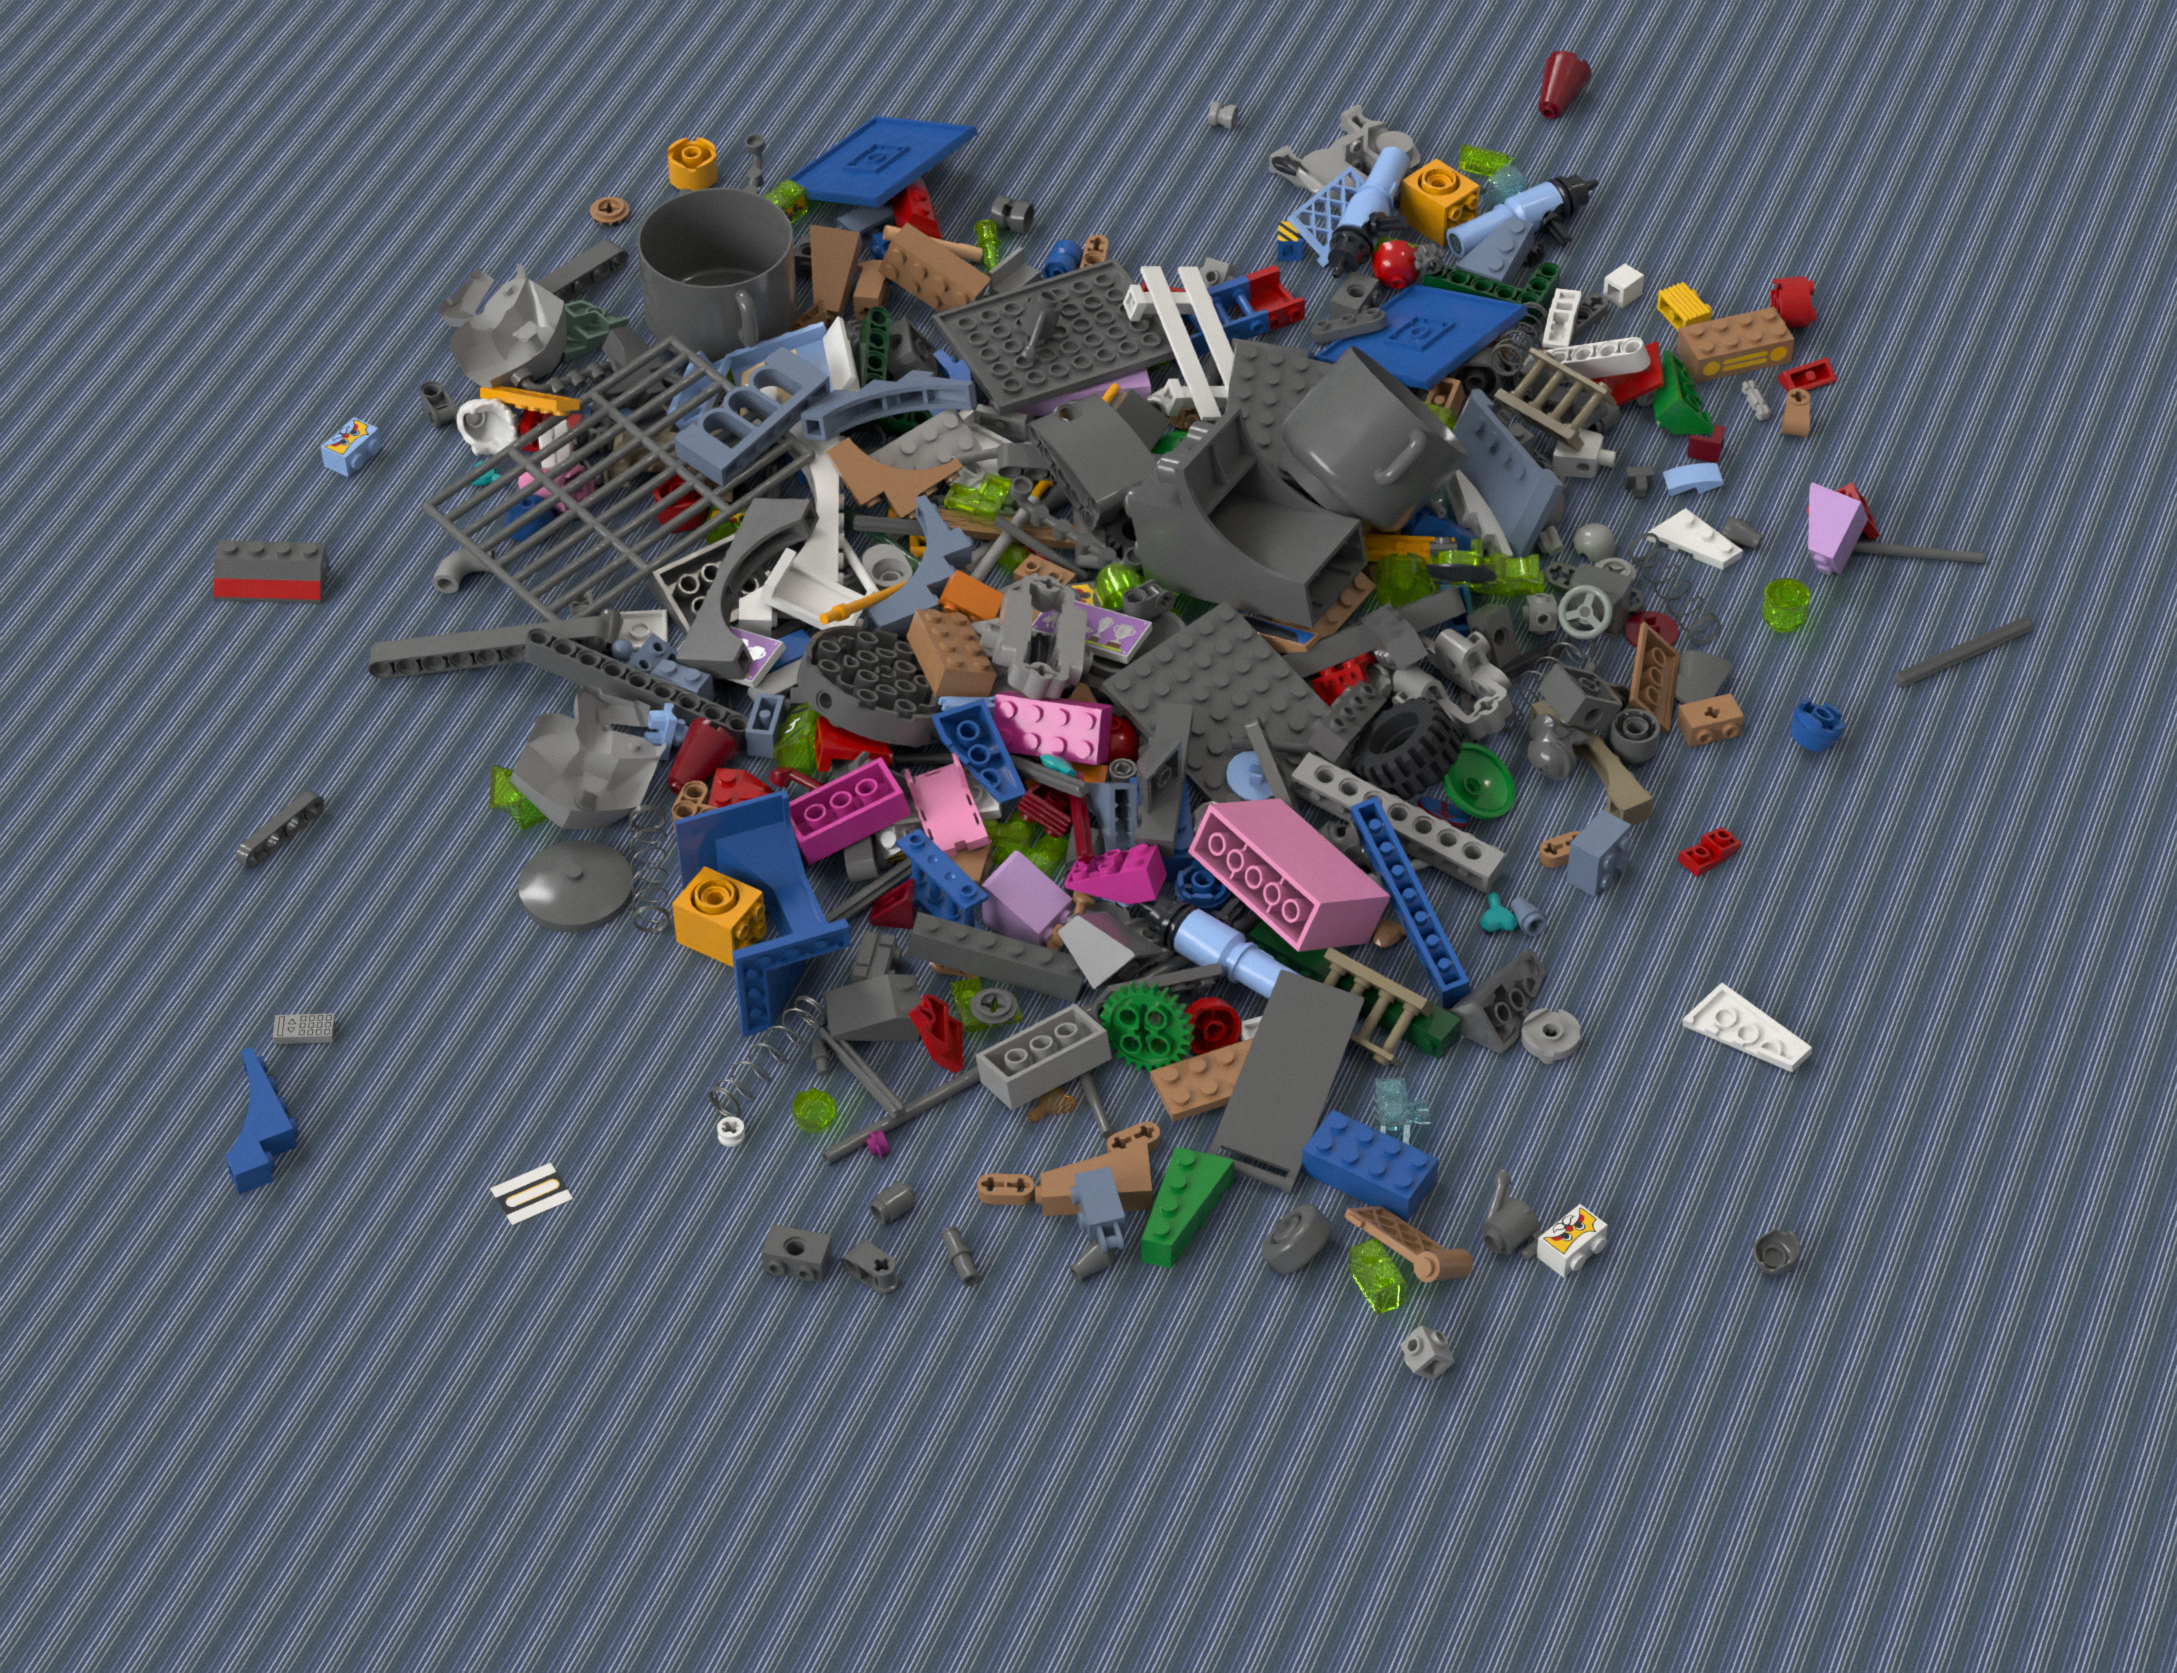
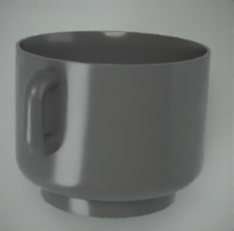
[637,188,798,363]
[1278,345,1470,537]

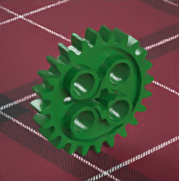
[1100,980,1195,1073]

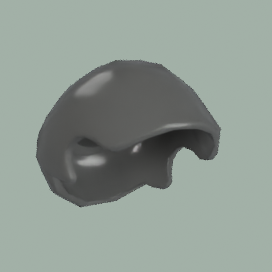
[1753,1228,1800,1276]

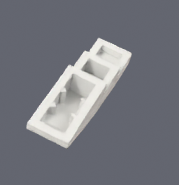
[1542,288,1581,349]
[1445,469,1513,571]

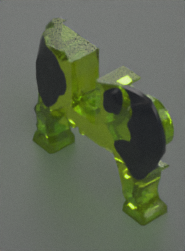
[1426,538,1545,598]

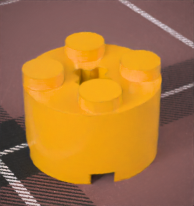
[667,137,719,191]

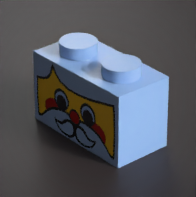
[321,417,381,478]

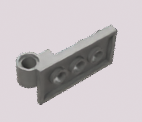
[1088,963,1223,1031]

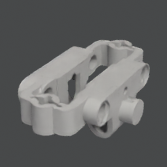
[980,575,1093,700]
[1383,628,1513,740]

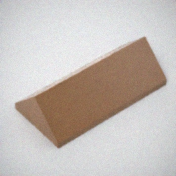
[1628,622,1680,734]

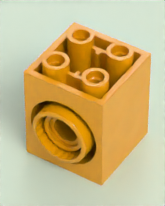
[1400,158,1480,247]
[672,866,767,968]

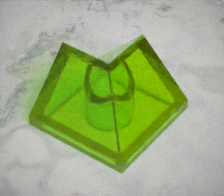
[489,765,548,831]

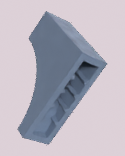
[1087,782,1137,852]

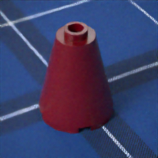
[1538,51,1592,119]
[667,717,739,796]

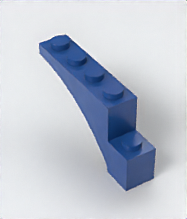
[1402,506,1485,565]
[224,1047,299,1194]

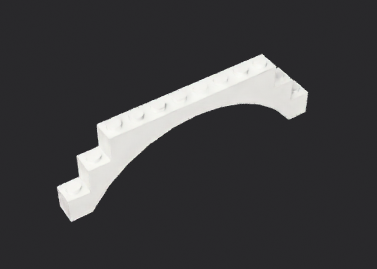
[739,384,845,638]

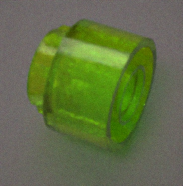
[1094,563,1142,610]
[1761,578,1811,633]

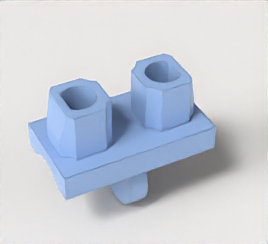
[643,703,689,760]

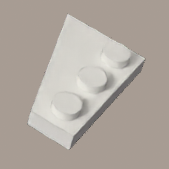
[1647,508,1743,570]

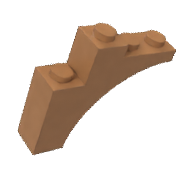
[826,437,963,519]

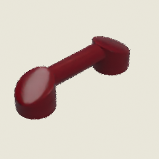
[769,767,825,791]

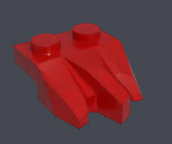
[708,768,775,808]
[908,994,963,1074]

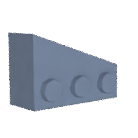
[1456,216,1535,285]

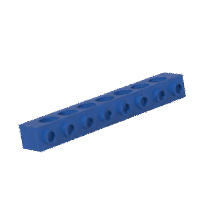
[1350,796,1470,1009]

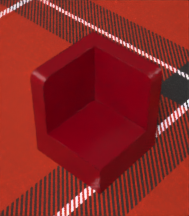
[1687,425,1726,463]

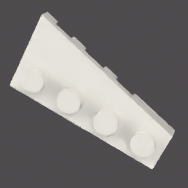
[1682,983,1812,1072]

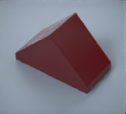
[869,878,918,929]

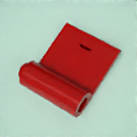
[1586,341,1664,407]

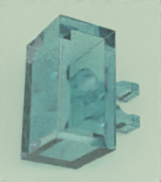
[1374,1078,1430,1145]

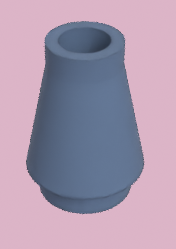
[1510,897,1547,936]

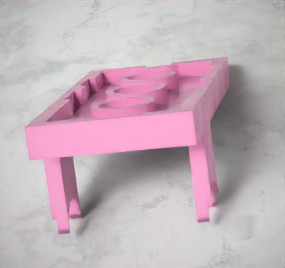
[904,752,990,858]

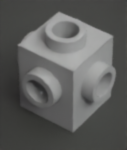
[1199,257,1237,288]
[1522,593,1559,635]
[1400,1325,1455,1381]

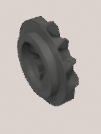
[970,988,1018,1028]

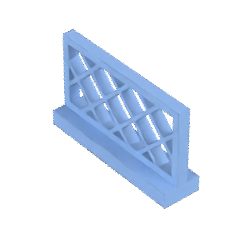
[1287,165,1394,267]

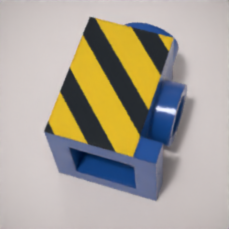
[1277,221,1303,261]

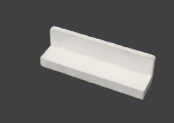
[822,317,860,392]

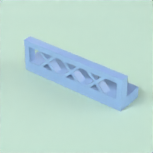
[667,351,732,430]

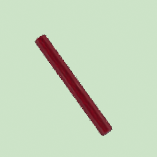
[1069,769,1094,864]

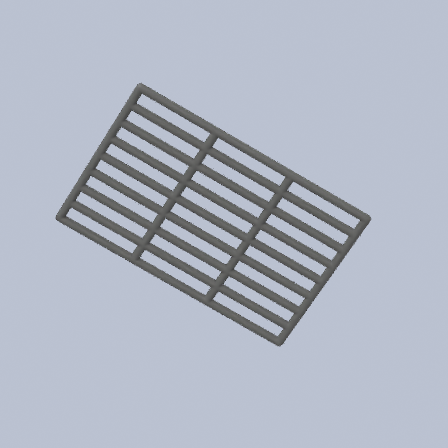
[422,335,816,622]

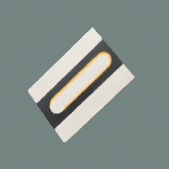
[490,1163,573,1225]

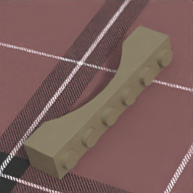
[1530,700,1653,826]

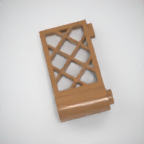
[1344,1206,1473,1282]

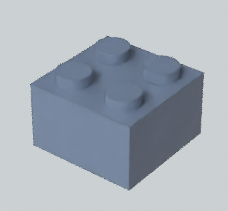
[1567,809,1632,897]

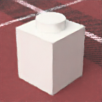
[1603,264,1644,308]

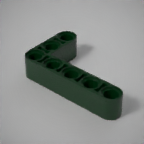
[1423,262,1560,326]
[857,306,933,436]

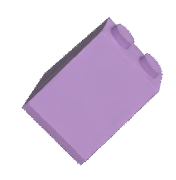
[1808,482,1868,576]
[981,850,1074,947]

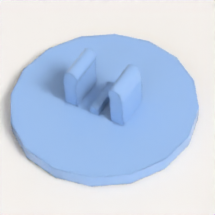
[1226,751,1273,801]

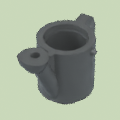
[1020,290,1063,360]
[1482,1169,1543,1260]

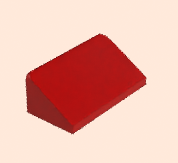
[1777,357,1837,392]

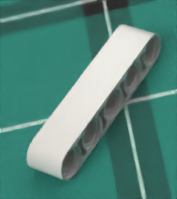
[1523,337,1651,383]

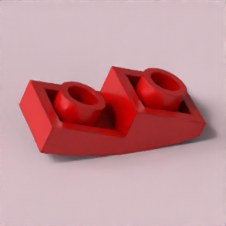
[1677,827,1742,877]

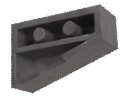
[1361,603,1429,671]

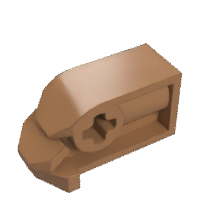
[853,260,890,323]

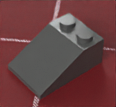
[823,974,921,1042]

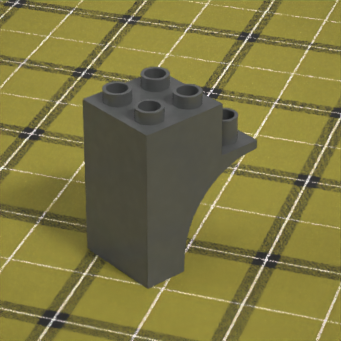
[1125,405,1368,628]

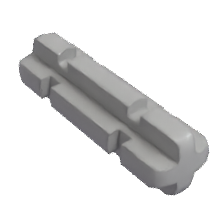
[1741,380,1771,421]

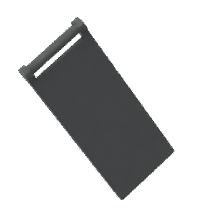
[1208,970,1364,1195]

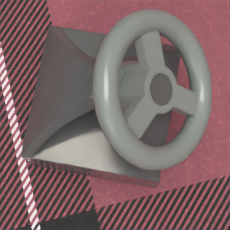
[1558,563,1633,639]

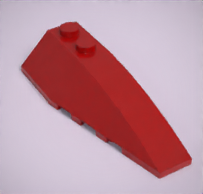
[891,177,944,240]

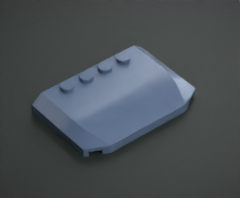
[1443,389,1564,561]

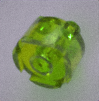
[1375,552,1431,609]

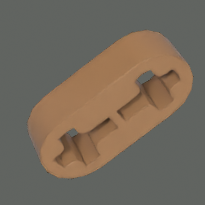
[1538,831,1581,868]
[1107,1121,1160,1153]
[977,1173,1035,1205]

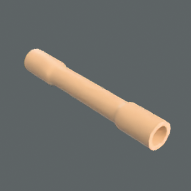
[883,225,983,263]

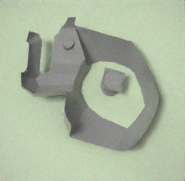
[438,264,567,388]
[510,685,666,830]

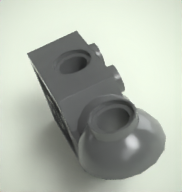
[887,317,940,382]
[1538,663,1630,732]

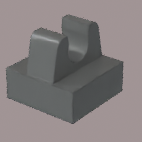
[1623,466,1654,498]

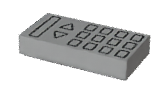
[273,1013,335,1044]

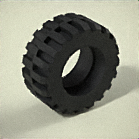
[1351,697,1462,800]

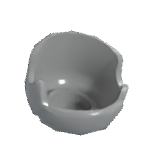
[1573,523,1616,562]

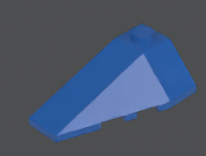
[931,698,1025,805]

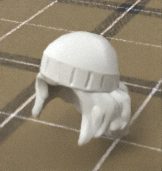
[457,398,521,456]

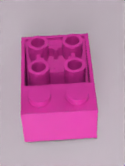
[1064,844,1167,905]

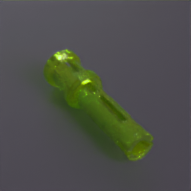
[974,219,1000,277]

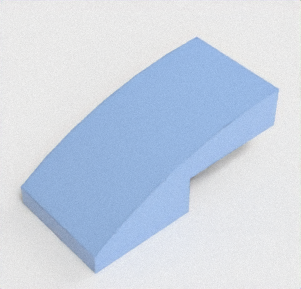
[1663,463,1724,497]

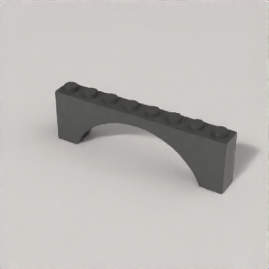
[676,498,819,680]

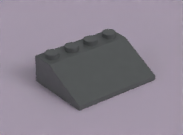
[647,533,771,637]

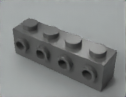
[1307,680,1387,763]

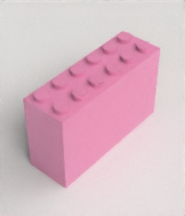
[1188,798,1390,952]

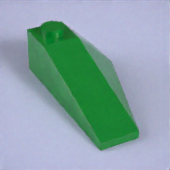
[1653,349,1714,434]

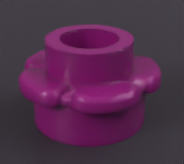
[865,1130,890,1159]

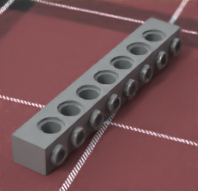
[1290,752,1505,893]

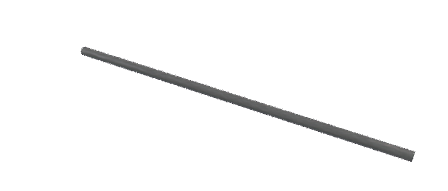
[821,912,1263,1165]

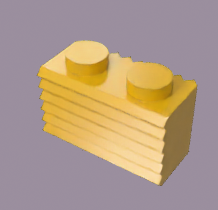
[1657,282,1713,332]

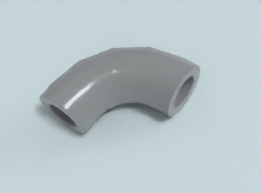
[432,547,496,594]

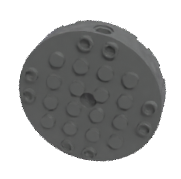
[797,625,943,748]

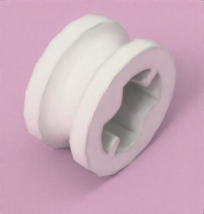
[717,1117,745,1147]

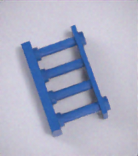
[1173,275,1270,364]
[896,828,989,931]

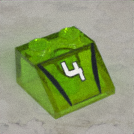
[773,702,823,775]

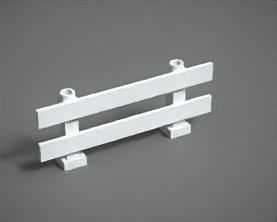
[1123,266,1234,421]

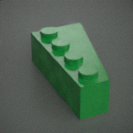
[1141,1147,1234,1269]

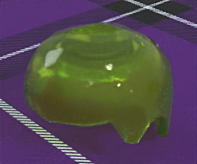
[791,1087,837,1133]

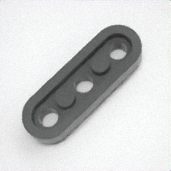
[1311,308,1388,343]

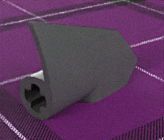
[1674,650,1733,704]

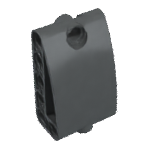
[1026,394,1157,530]

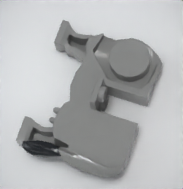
[1269,104,1420,209]

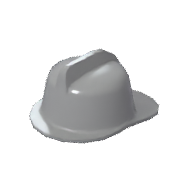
[862,544,913,591]

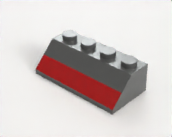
[213,540,330,604]

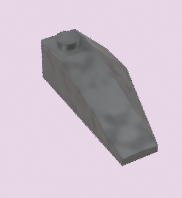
[1449,947,1546,1054]

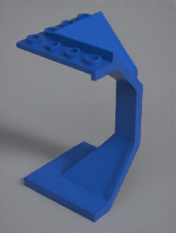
[675,790,851,1037]

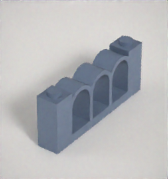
[674,346,830,487]

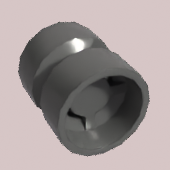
[990,195,1035,235]

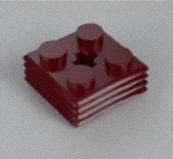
[1017,783,1073,838]

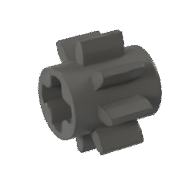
[1414,243,1446,275]

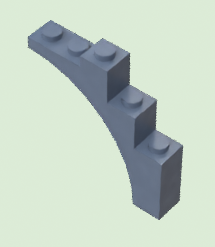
[800,370,977,441]
[868,495,974,638]

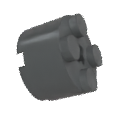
[1450,346,1503,403]

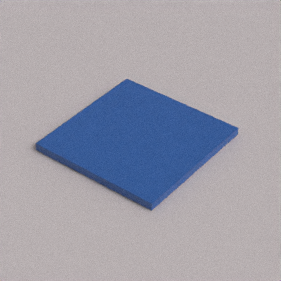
[777,116,978,208]
[1313,283,1528,390]

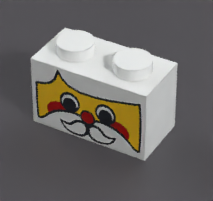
[1537,1204,1607,1278]

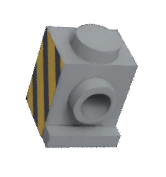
[875,824,916,863]

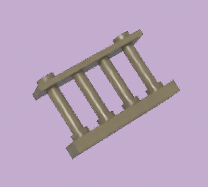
[1494,347,1617,452]
[1323,947,1435,1068]

